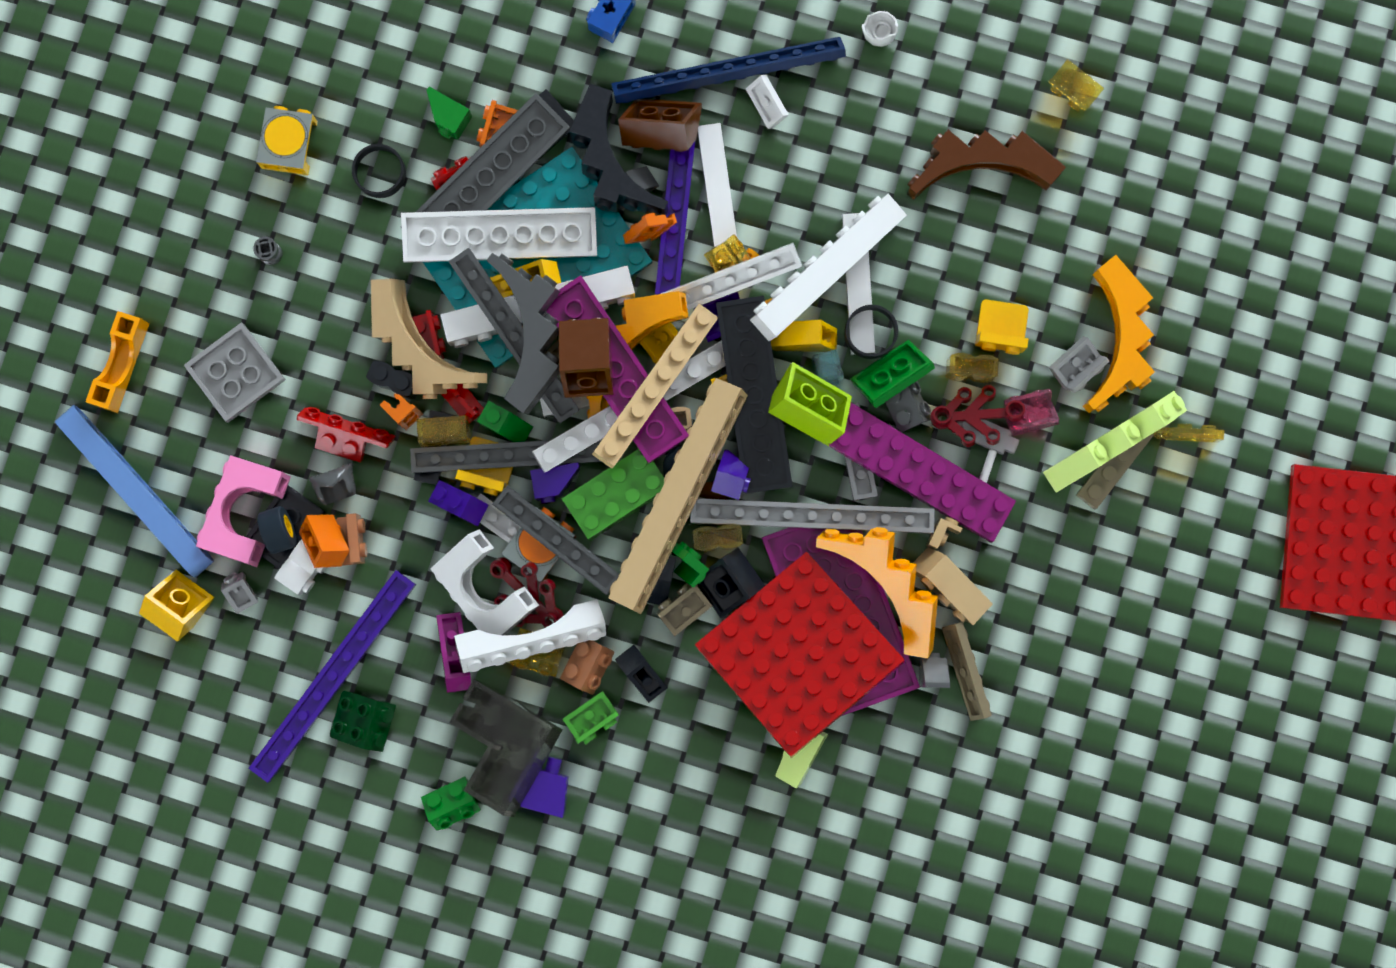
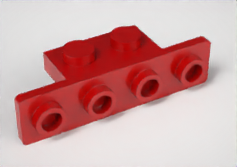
[297,407,395,462]

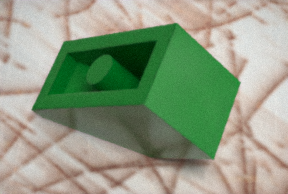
[427,86,472,140]
[477,400,533,443]

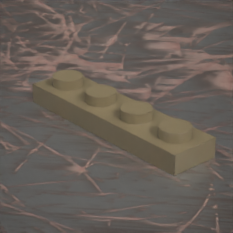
[1076,433,1154,510]
[942,622,992,721]

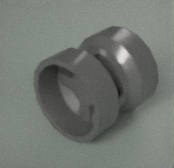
[253,237,283,265]

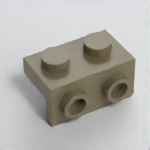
[656,583,712,636]

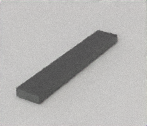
[492,485,620,595]

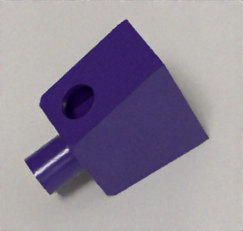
[517,756,569,818]

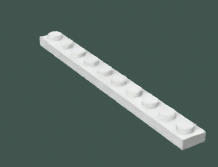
[532,340,725,473]

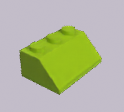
[768,362,852,446]

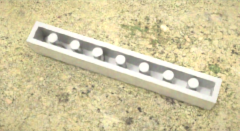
[750,194,907,341]
[440,265,636,348]

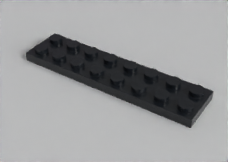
[716,295,793,494]

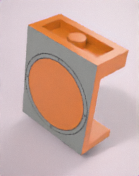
[501,507,576,583]

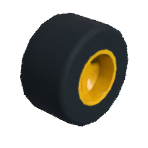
[257,506,296,554]

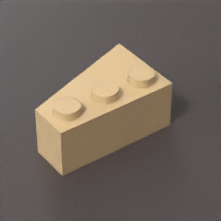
[913,547,993,625]

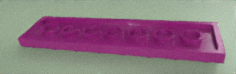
[546,275,689,464]
[828,403,1016,543]

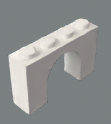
[431,529,539,636]

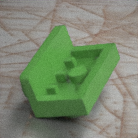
[562,691,619,745]

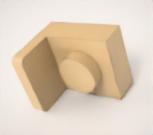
[926,517,963,550]

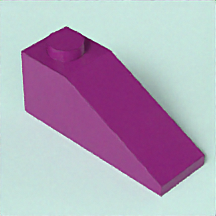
[436,612,471,693]

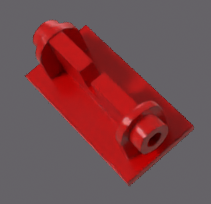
[441,384,484,425]

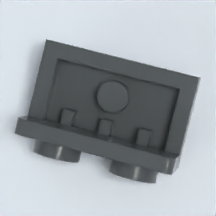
[885,381,931,433]

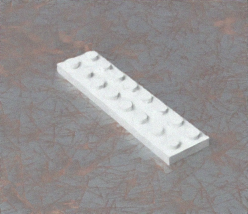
[401,207,597,263]

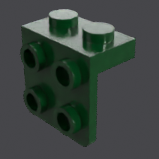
[330,691,396,752]

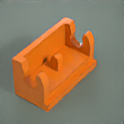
[380,394,423,430]

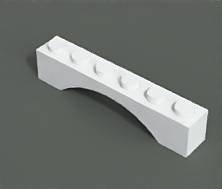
[454,599,606,673]

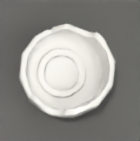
[862,11,899,47]

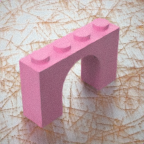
[196,455,291,567]

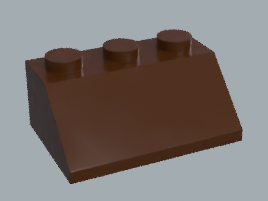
[618,99,702,152]

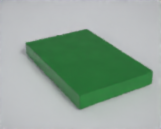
[850,340,935,408]

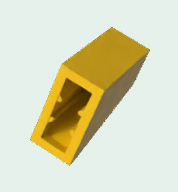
[771,320,837,352]

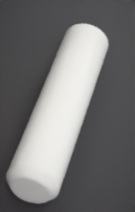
[979,449,997,483]

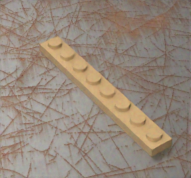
[592,304,718,469]

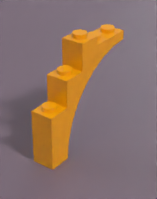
[1083,255,1155,413]
[586,291,689,418]
[816,527,938,659]

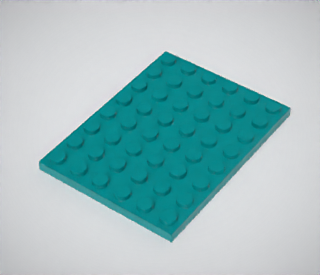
[423,147,653,369]

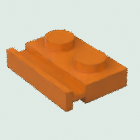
[623,213,677,244]

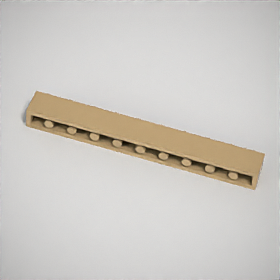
[608,378,748,614]

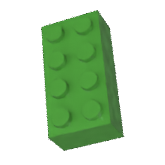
[562,449,664,541]

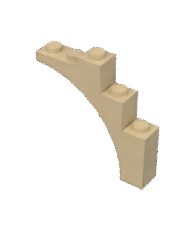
[371,279,487,399]

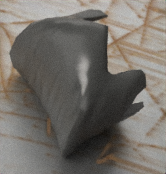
[309,463,356,505]

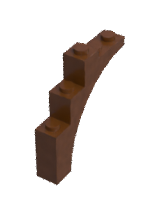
[907,129,1066,200]

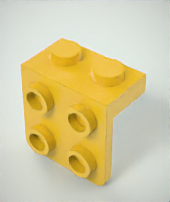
[975,299,1029,355]
[455,436,513,496]

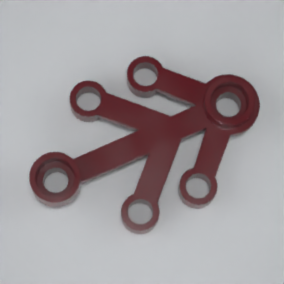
[930,385,1025,447]
[490,557,564,628]

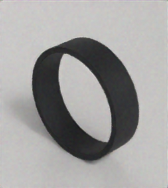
[352,144,406,198]
[844,305,898,359]

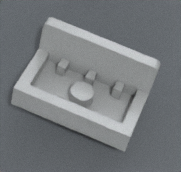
[1049,336,1109,393]

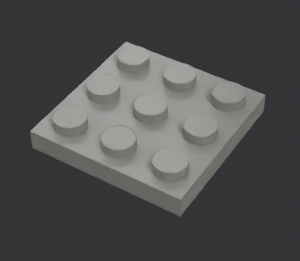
[184,322,286,423]

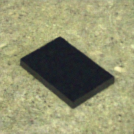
[246,485,325,569]

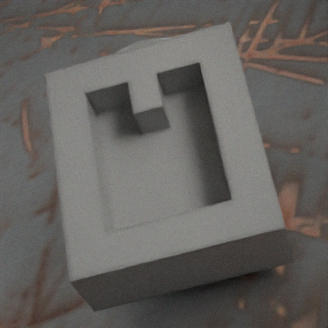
[221,571,258,614]

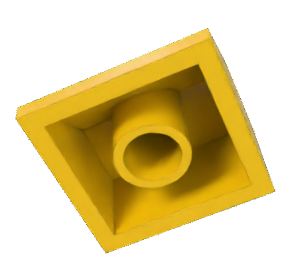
[139,570,214,642]

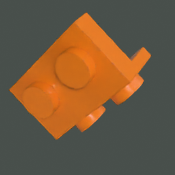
[476,100,518,148]

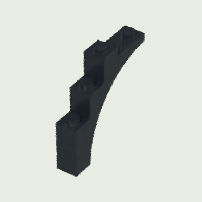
[569,84,668,216]

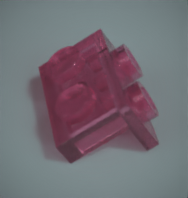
[1004,389,1059,436]

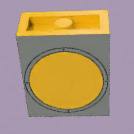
[256,106,318,175]

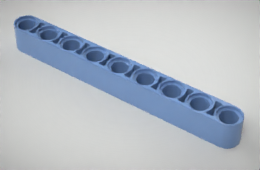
[55,405,214,578]

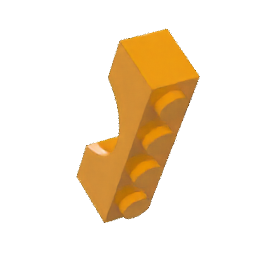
[85,311,149,413]

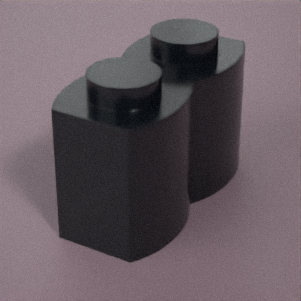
[366,361,417,399]

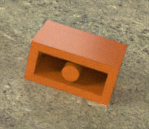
[299,514,349,568]

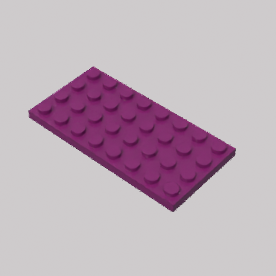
[762,528,920,717]

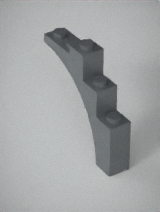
[487,253,560,415]

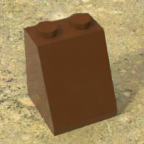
[559,318,614,398]

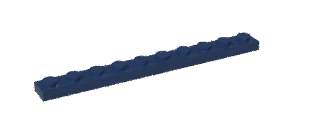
[611,37,846,104]

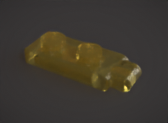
[1154,424,1224,443]

